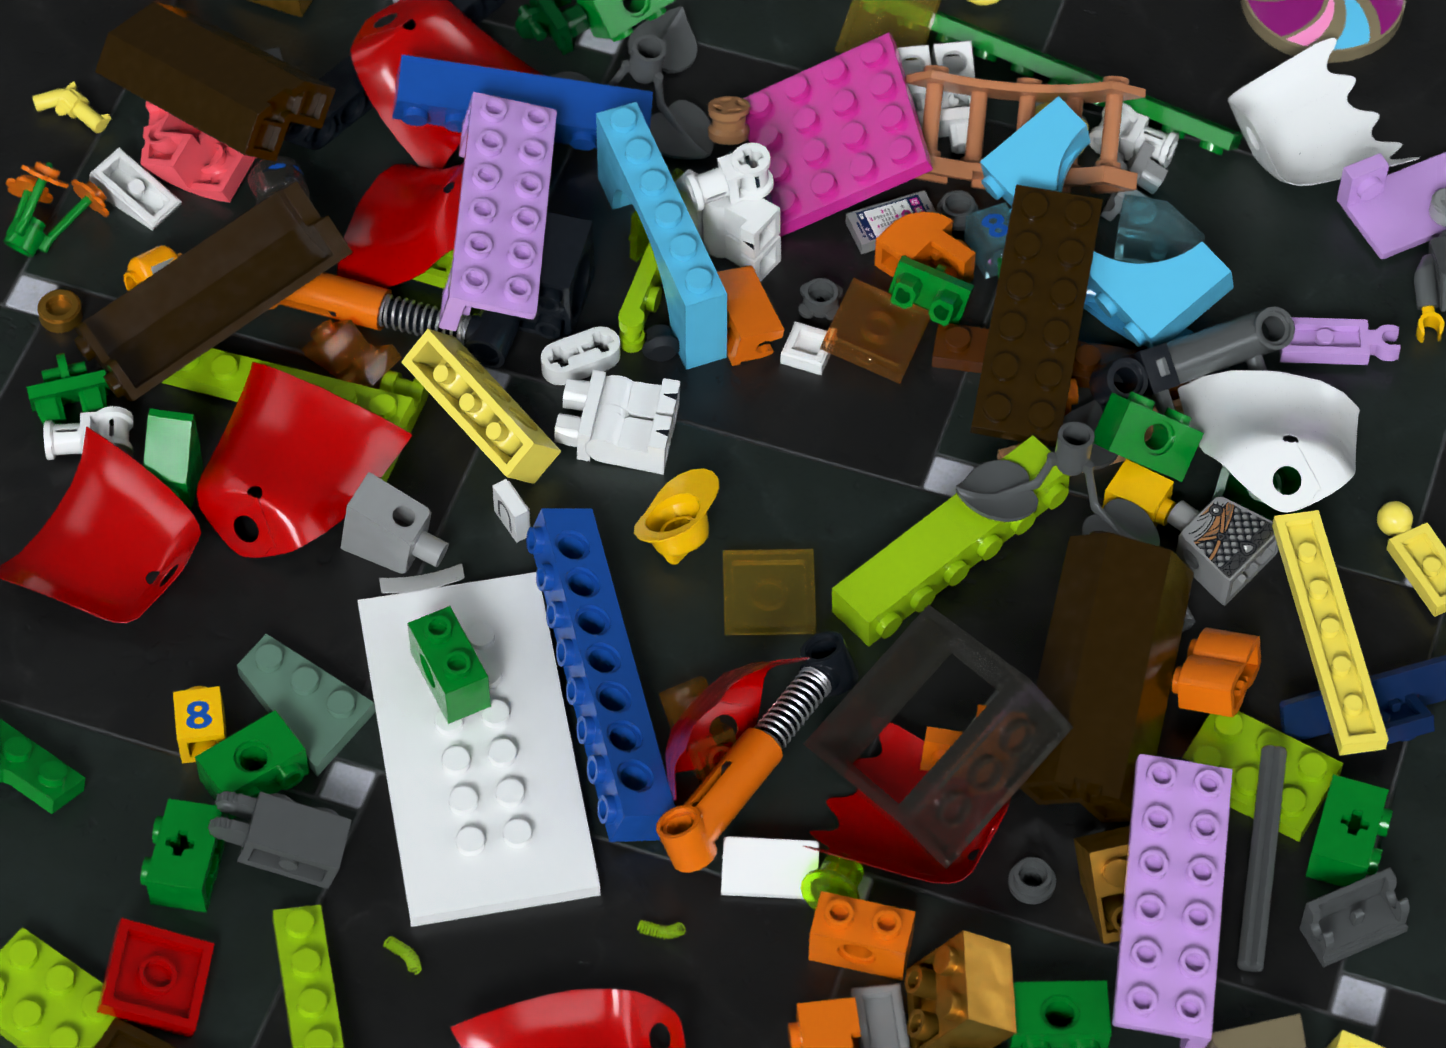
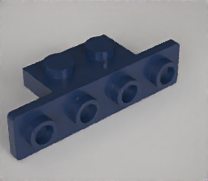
[1279,655,1446,756]

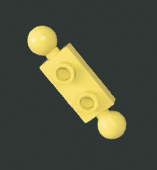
[1377,501,1446,617]

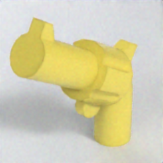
[33,81,112,134]

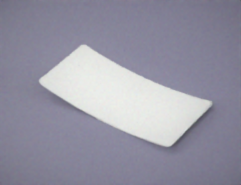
[379,563,465,593]

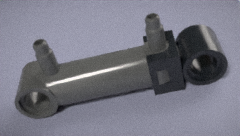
[1089,306,1295,415]

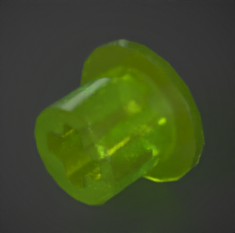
[800,852,864,911]

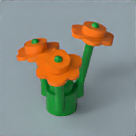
[3,161,110,258]

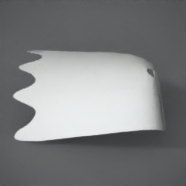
[1228,38,1420,186]

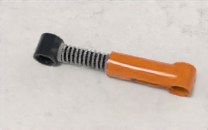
[269,272,519,369]
[656,631,859,873]

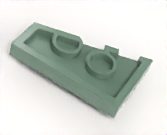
[237,634,376,777]

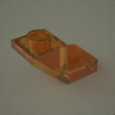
[301,319,402,386]
[659,676,737,784]

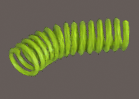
[637,919,686,940]
[383,936,422,974]

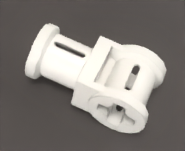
[1089,103,1179,168]
[685,143,774,211]
[43,406,133,460]

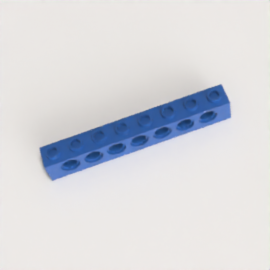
[526,508,675,842]

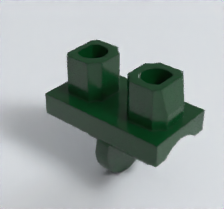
[515,0,589,55]

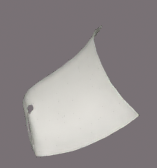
[1178,370,1360,513]

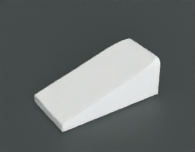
[89,147,182,231]

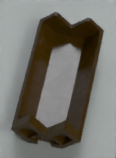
[95,2,336,162]
[73,181,353,401]
[1015,531,1194,823]

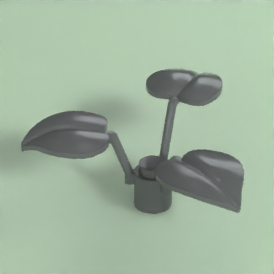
[550,6,714,159]
[956,400,1160,546]

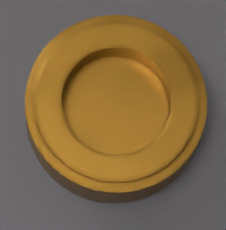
[37,289,83,333]

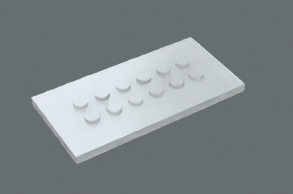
[358,572,601,927]

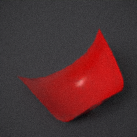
[350,0,545,169]
[337,163,464,288]
[197,362,412,558]
[0,427,201,623]
[451,989,686,1048]

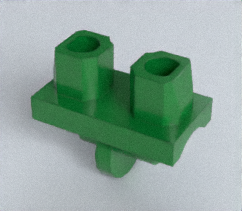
[887,255,974,326]
[26,353,110,427]

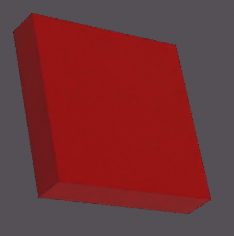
[97,918,215,1037]

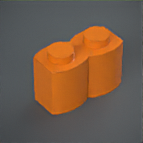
[1172,627,1261,717]

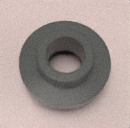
[1008,857,1056,904]

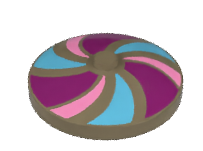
[1241,0,1406,63]

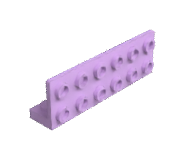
[439,92,557,331]
[1337,152,1446,259]
[1112,754,1232,1048]

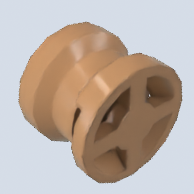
[708,96,750,145]

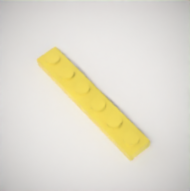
[1272,510,1388,756]

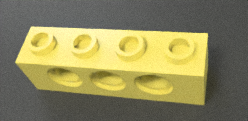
[401,329,561,484]

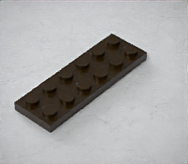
[970,184,1103,448]

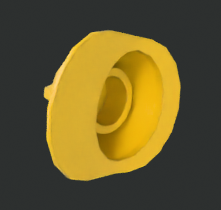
[634,468,720,565]

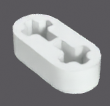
[541,326,621,385]

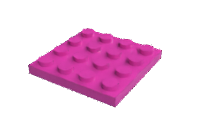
[743,33,933,237]

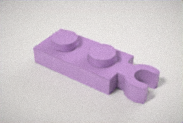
[1280,317,1401,365]

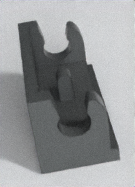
[1299,868,1410,967]

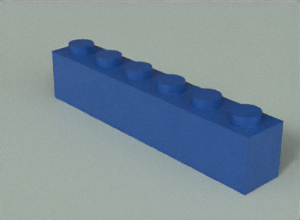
[392,55,653,150]

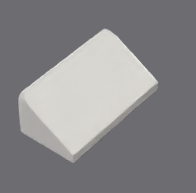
[721,837,819,900]

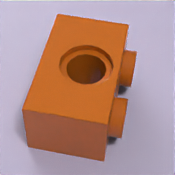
[808,891,916,981]

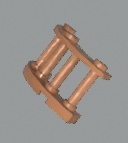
[906,65,1146,194]

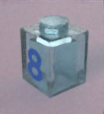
[964,202,1011,279]

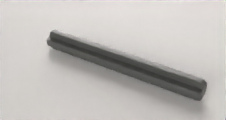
[1237,745,1287,972]

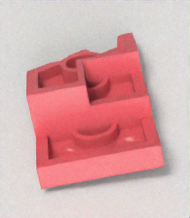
[140,101,256,203]

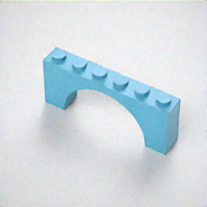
[980,96,1234,348]
[596,102,727,370]

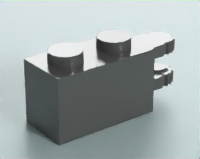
[208,791,352,889]

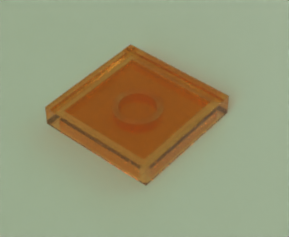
[820,278,931,384]

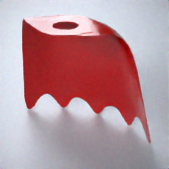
[665,657,810,801]
[802,717,1013,884]

